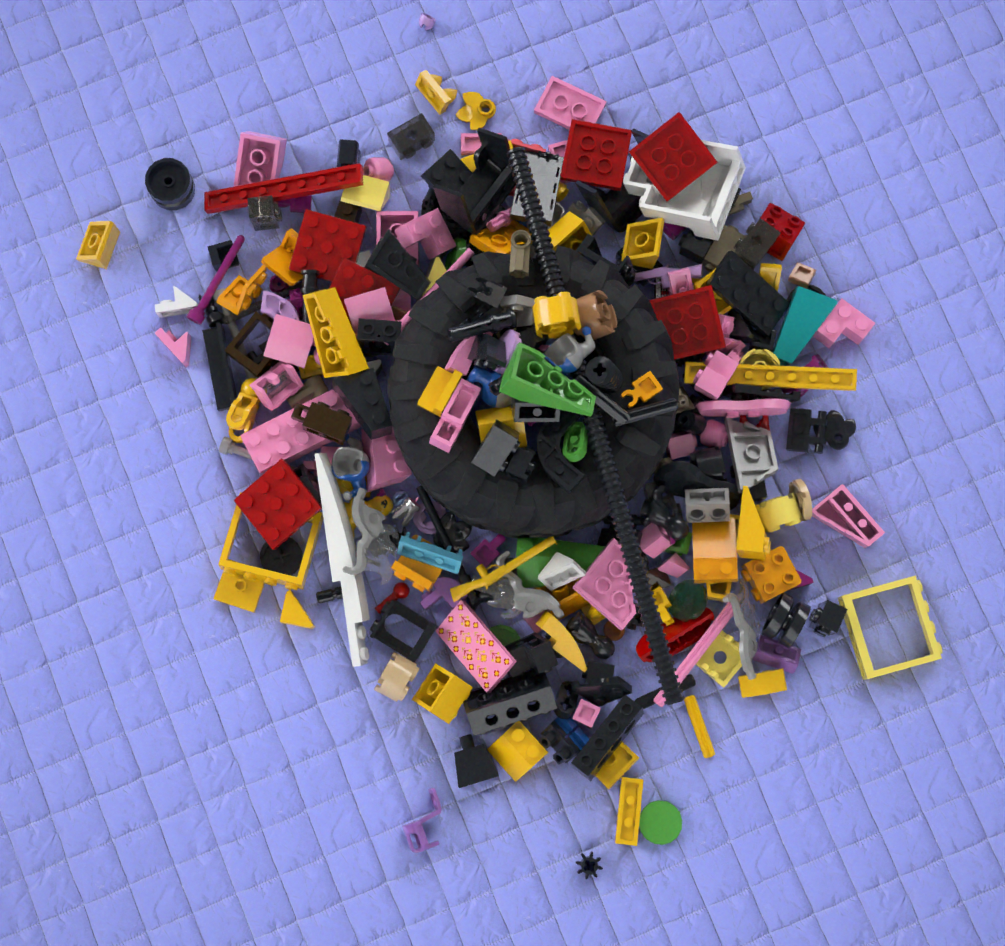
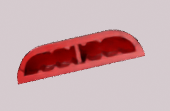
[636,606,714,662]

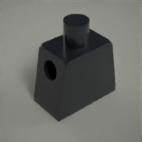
[454,734,499,788]

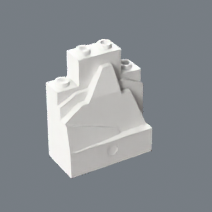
[623,140,746,241]

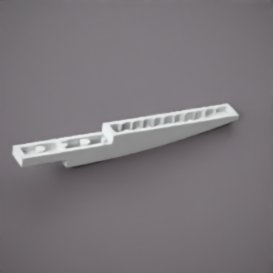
[315,453,370,667]

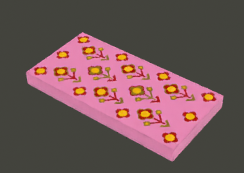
[436,600,517,693]

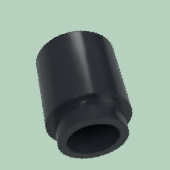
[677,410,707,435]

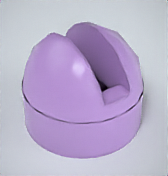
[419,13,436,30]

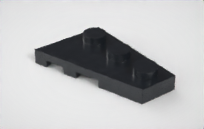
[366,229,431,301]
[723,383,801,403]

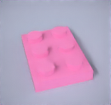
[534,76,607,130]

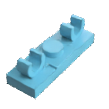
[397,532,463,574]

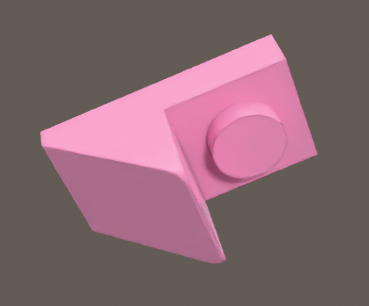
[668,268,693,295]
[706,314,742,355]
[155,328,191,367]

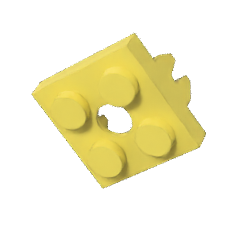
[695,630,742,688]

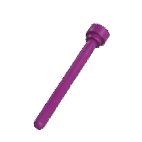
[186,235,245,325]

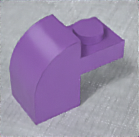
[420,577,469,611]

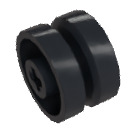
[145,158,195,210]
[761,592,811,648]

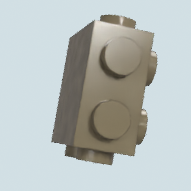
[702,225,760,272]

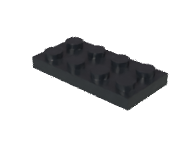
[421,149,506,230]
[706,251,790,337]

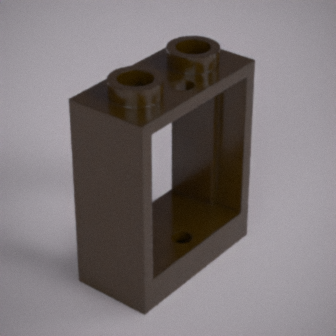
[225,311,276,378]

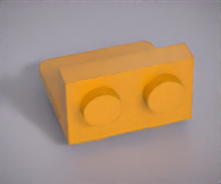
[261,228,303,286]
[216,264,268,316]
[391,535,443,592]
[741,546,801,604]

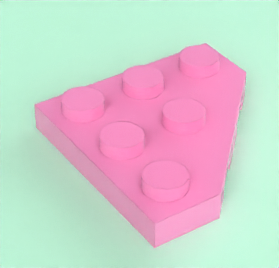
[572,538,636,630]

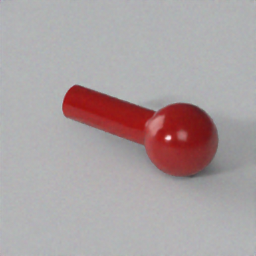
[375,582,410,614]

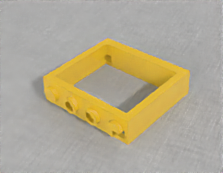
[218,492,324,590]

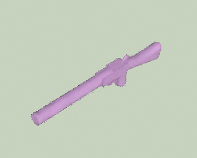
[634,264,702,289]

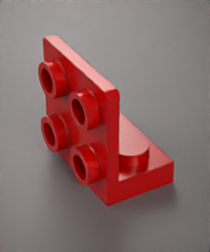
[750,203,805,261]

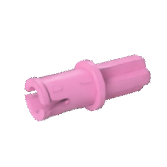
[486,206,513,232]

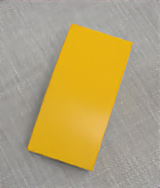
[738,668,787,698]

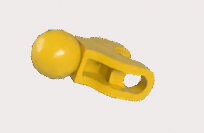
[226,377,267,443]

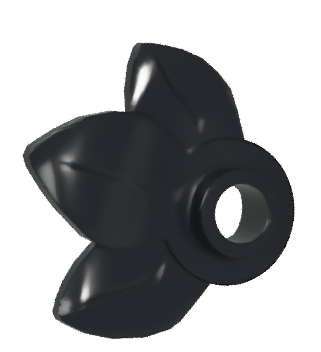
[813,410,856,450]
[433,512,472,553]

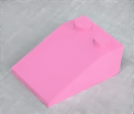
[233,131,287,187]

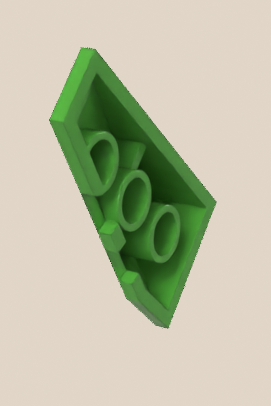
[499,342,596,417]
[516,537,605,588]

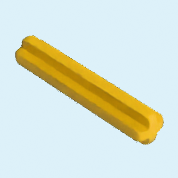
[684,695,715,758]

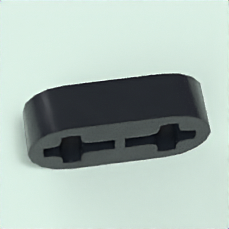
[554,681,578,719]

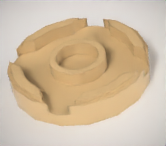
[789,479,812,521]

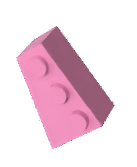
[361,427,412,492]
[812,484,885,548]

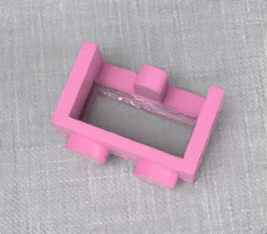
[249,361,304,411]

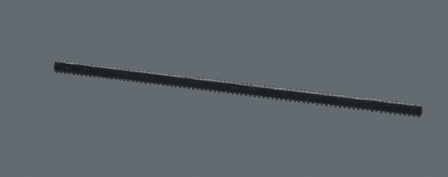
[506,147,685,705]

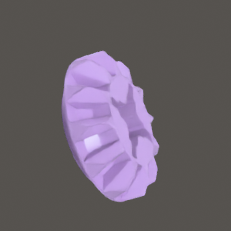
[413,501,446,534]

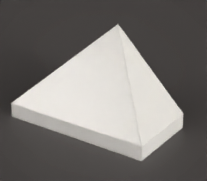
[538,552,586,591]

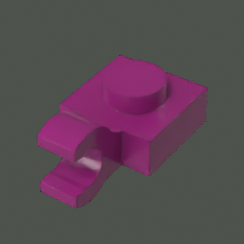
[276,195,312,213]
[470,534,507,568]

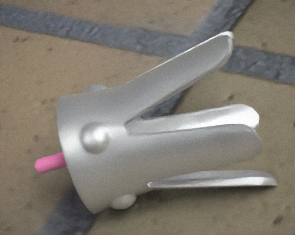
[390,497,421,527]

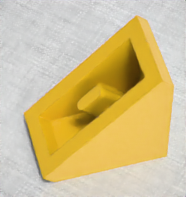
[280,590,315,629]

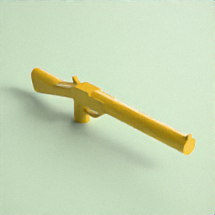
[450,536,557,602]

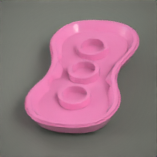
[696,399,791,418]

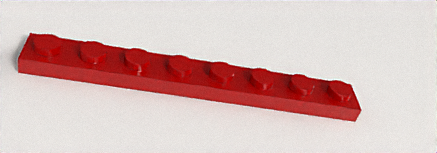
[204,163,363,214]

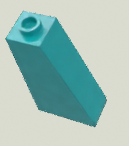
[772,286,838,366]

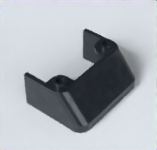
[433,128,516,235]
[575,129,649,232]

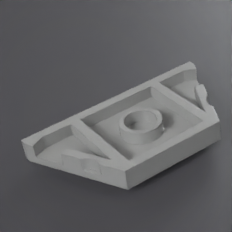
[724,417,778,493]

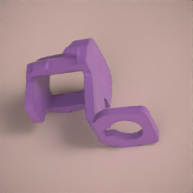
[402,788,442,853]

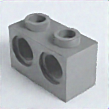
[685,488,730,523]

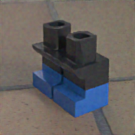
[539,717,590,764]

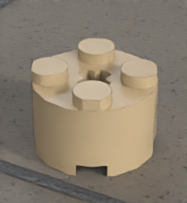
[374,652,420,702]

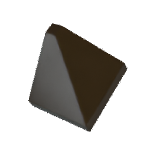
[647,567,671,591]

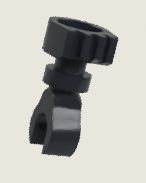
[198,294,226,328]

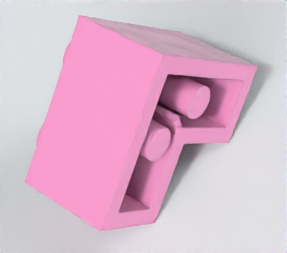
[394,208,457,260]
[813,298,875,348]
[693,350,739,400]

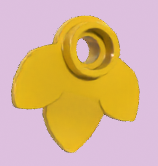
[456,92,496,130]

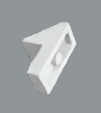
[155,286,198,318]

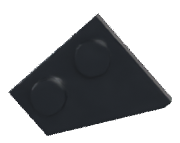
[572,676,632,707]

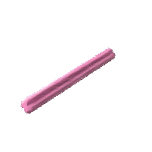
[653,602,734,707]

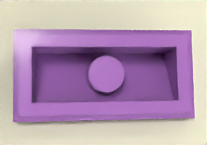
[753,635,801,674]

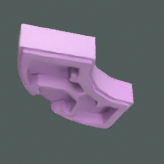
[261,290,299,321]

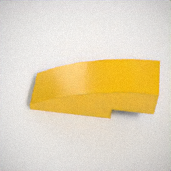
[536,610,587,673]

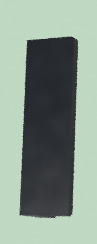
[202,322,237,411]

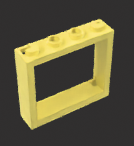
[838,575,943,680]

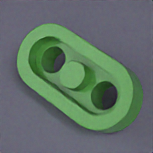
[562,422,589,462]

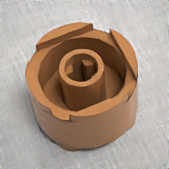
[573,290,617,340]

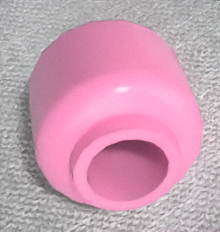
[363,157,394,182]
[698,419,728,449]

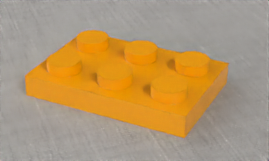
[469,220,533,254]

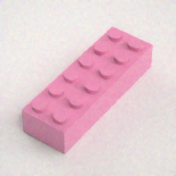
[240,389,361,476]

